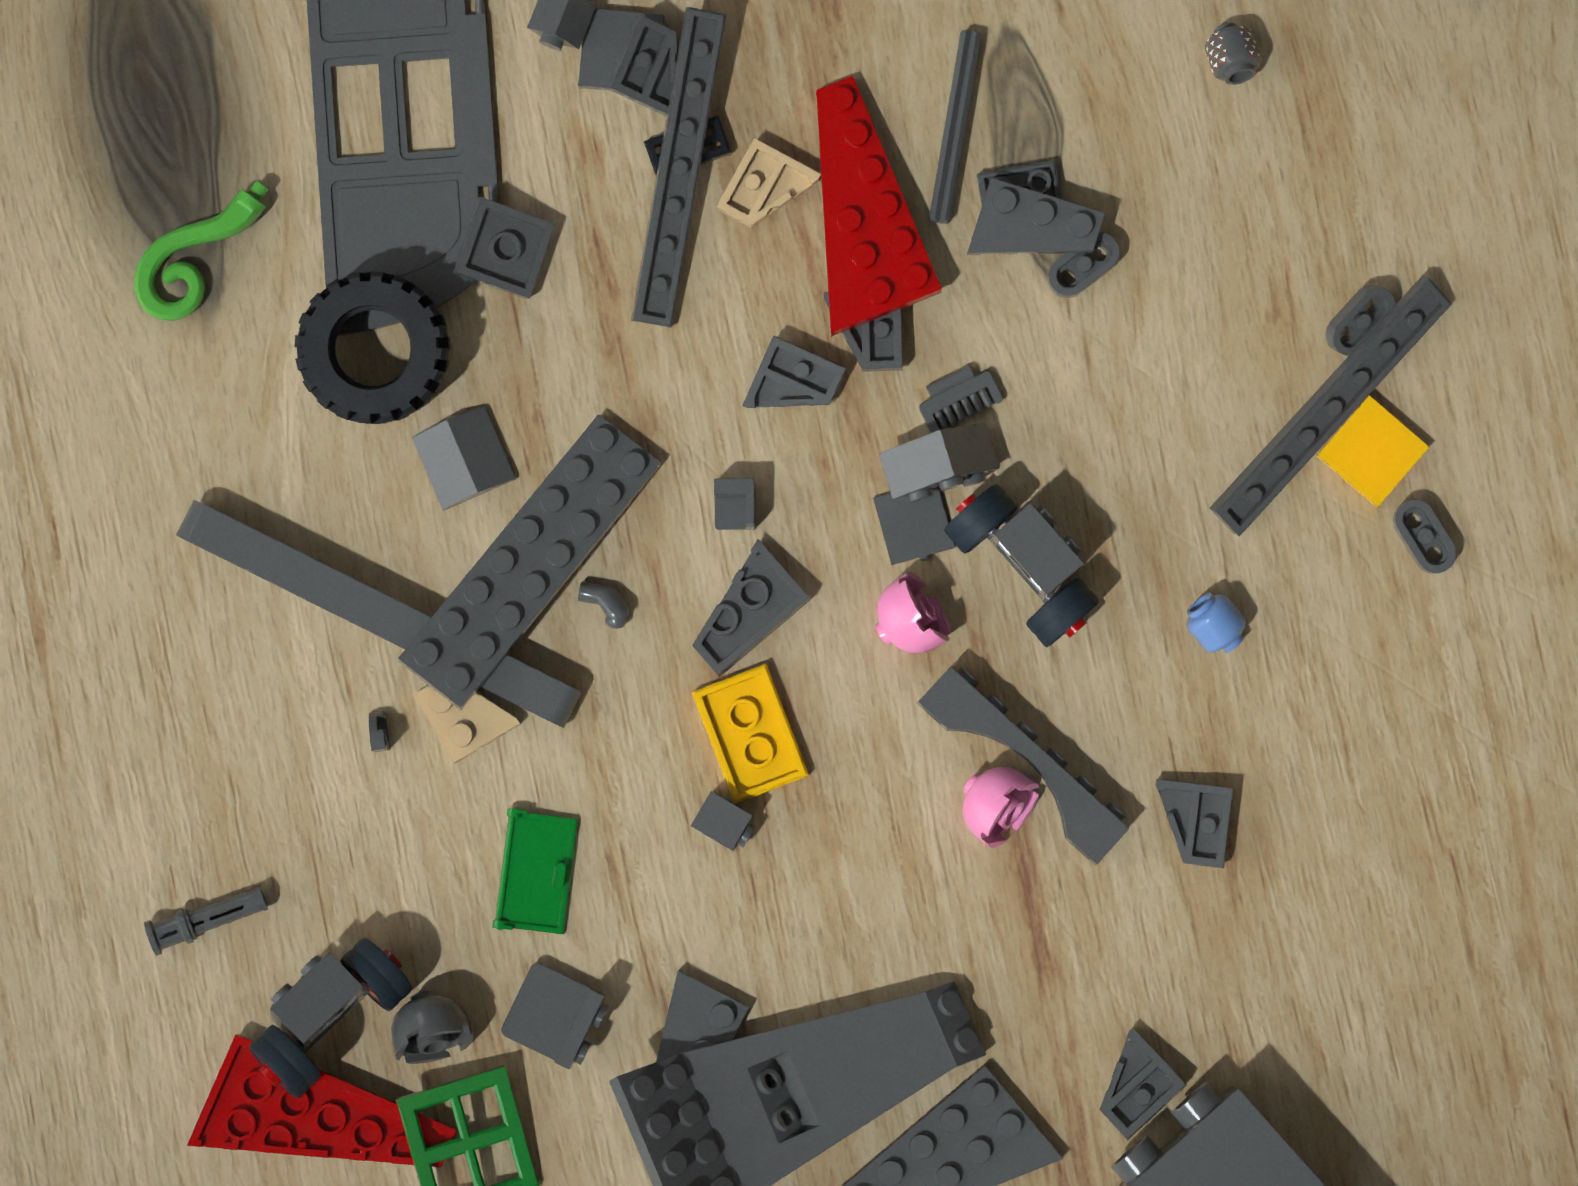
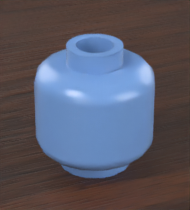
[1186,593,1246,652]

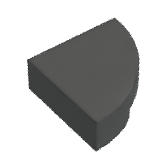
[369,711,390,752]

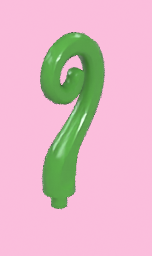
[134,180,269,321]

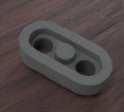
[1048,232,1120,298]
[1326,284,1395,356]
[1393,499,1456,574]

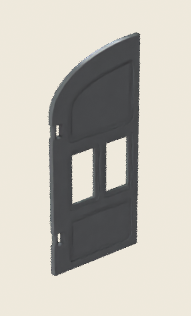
[306,0,499,335]

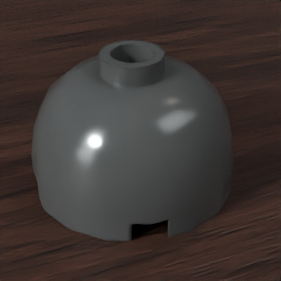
[391,991,474,1064]

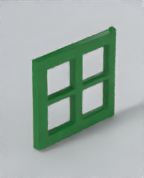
[396,1065,541,1186]

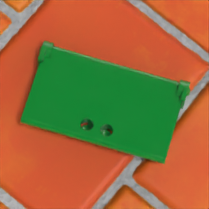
[492,807,579,935]

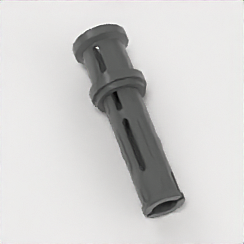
[144,886,268,956]

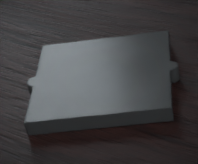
[873,487,955,565]

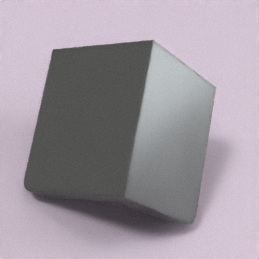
[714,479,754,530]

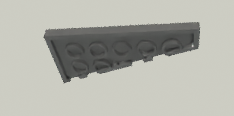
[843,1065,1063,1186]

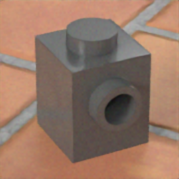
[527,0,596,51]

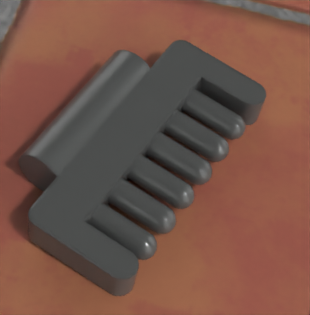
[919,365,1002,433]

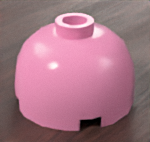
[876,572,951,654]
[962,766,1039,848]

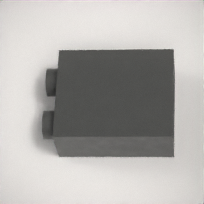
[1111,1081,1325,1186]

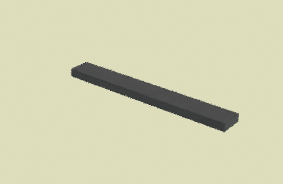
[631,7,726,328]
[1210,275,1452,537]

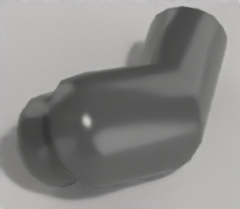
[578,582,630,629]

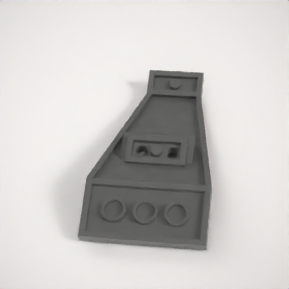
[609,981,986,1186]

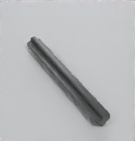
[929,30,981,224]

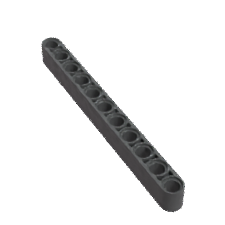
[176,500,582,728]

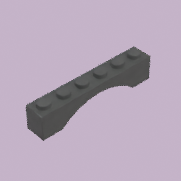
[917,666,1129,865]

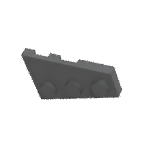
[692,539,810,678]

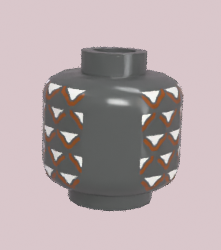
[1205,23,1262,85]

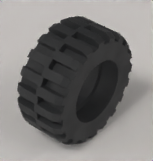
[294,271,451,424]

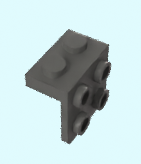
[501,963,609,1069]

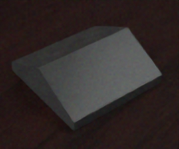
[412,406,516,511]

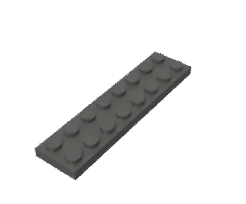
[398,414,661,710]

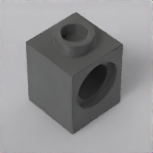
[691,791,755,851]

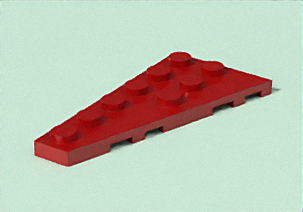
[816,76,942,337]
[187,1034,458,1168]

